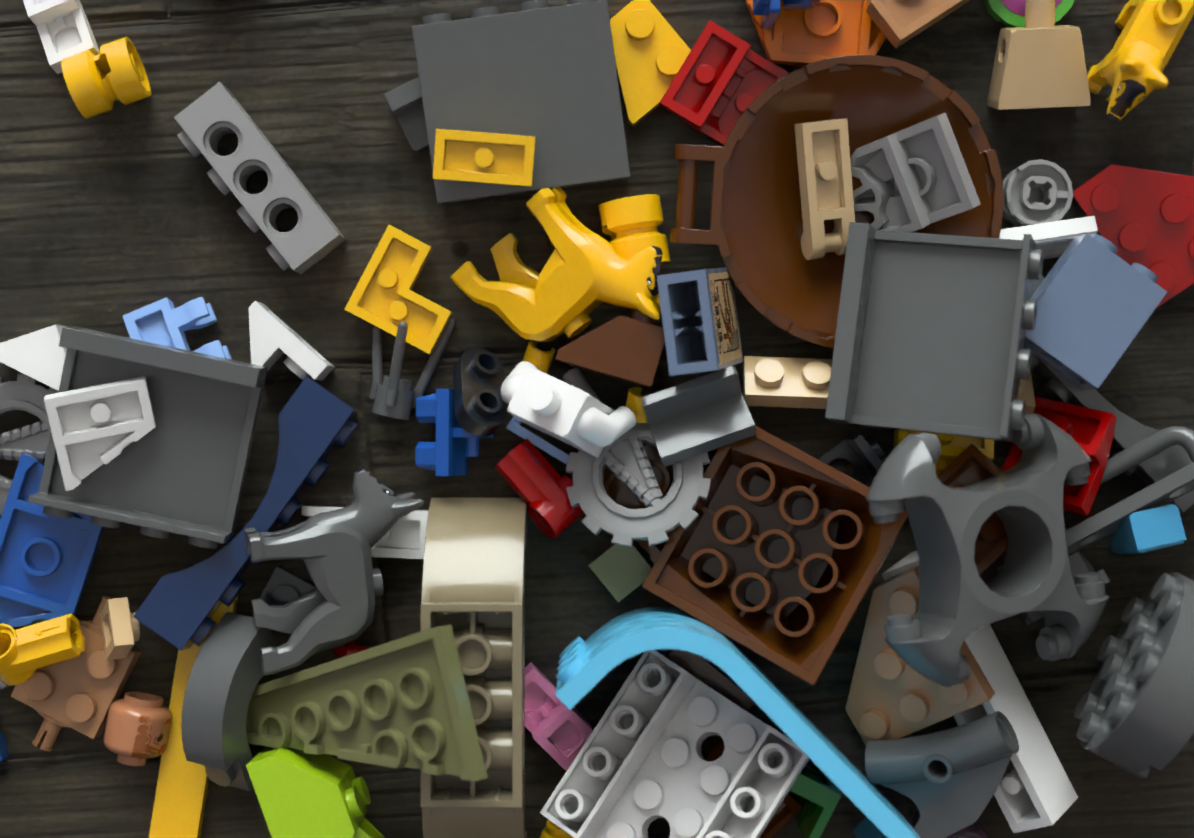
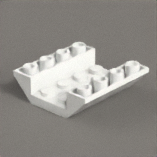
[540,650,810,838]

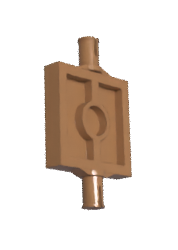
[11,596,142,751]

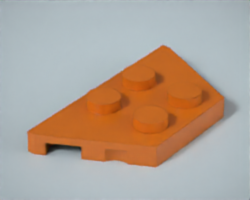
[745,0,886,67]

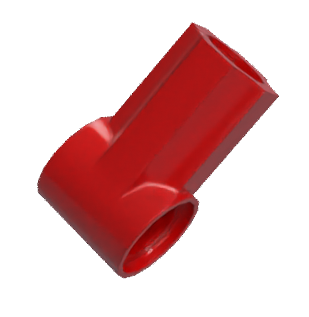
[495,438,584,539]

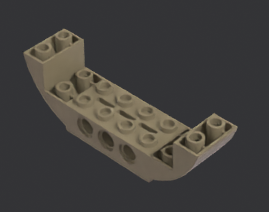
[421,497,527,838]

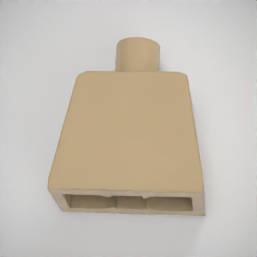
[987,0,1091,110]

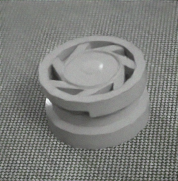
[1002,159,1073,227]

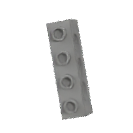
[174,82,346,275]

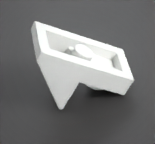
[249,301,334,381]

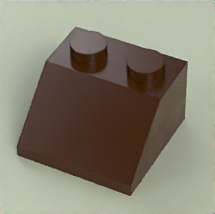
[556,310,665,389]

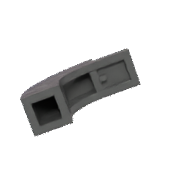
[181,612,276,791]

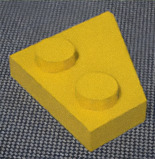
[610,0,691,127]

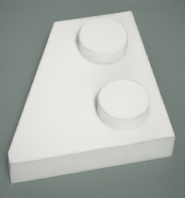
[44,376,156,491]

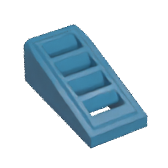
[1109,504,1187,554]

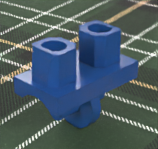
[415,389,493,476]

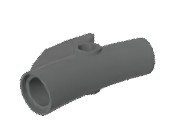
[865,711,1019,838]

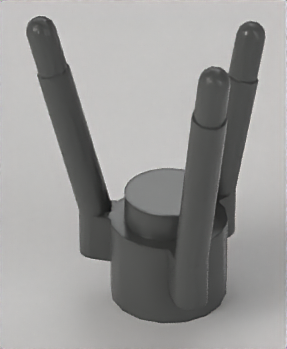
[369,318,456,420]

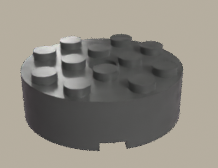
[1074,572,1194,779]

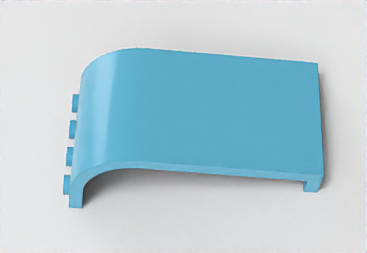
[555,606,920,838]

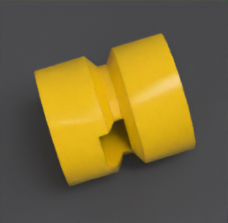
[61,36,151,119]
[598,194,671,265]

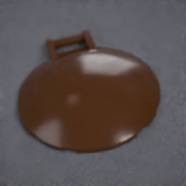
[670,55,1004,348]

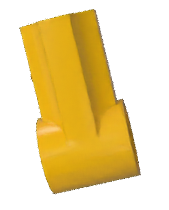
[0,613,85,686]

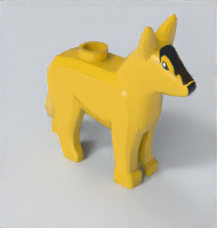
[1087,0,1194,121]
[450,187,663,342]

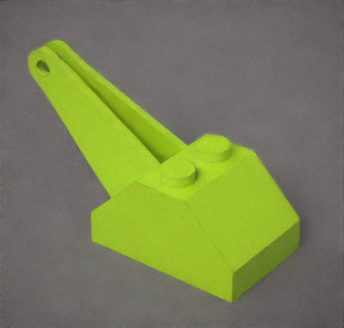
[246,747,385,838]

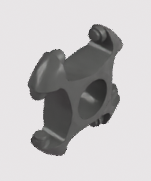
[865,413,1109,687]

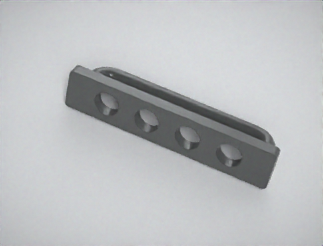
[996,426,1194,574]

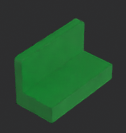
[790,764,842,838]

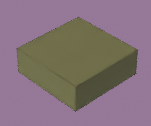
[588,544,652,603]

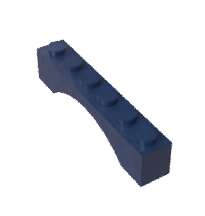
[133,376,359,651]

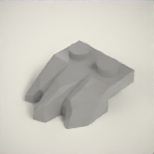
[850,112,981,232]

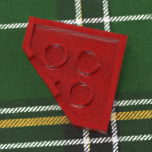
[1073,164,1194,308]

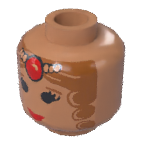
[103,691,172,766]

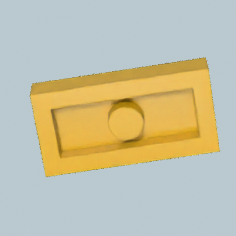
[433,129,536,187]

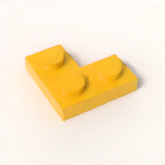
[344,225,453,355]

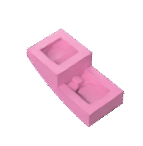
[525,662,594,771]

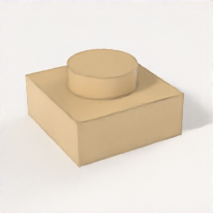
[100,597,140,660]

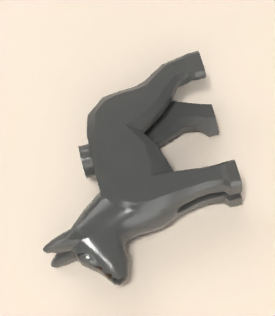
[244,467,424,675]

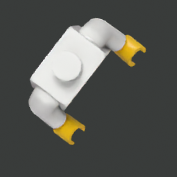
[500,340,647,458]

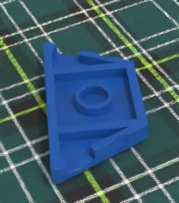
[0,453,105,628]

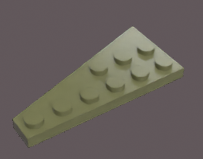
[246,624,488,782]

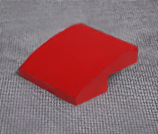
[659,20,789,146]
[1001,396,1117,516]

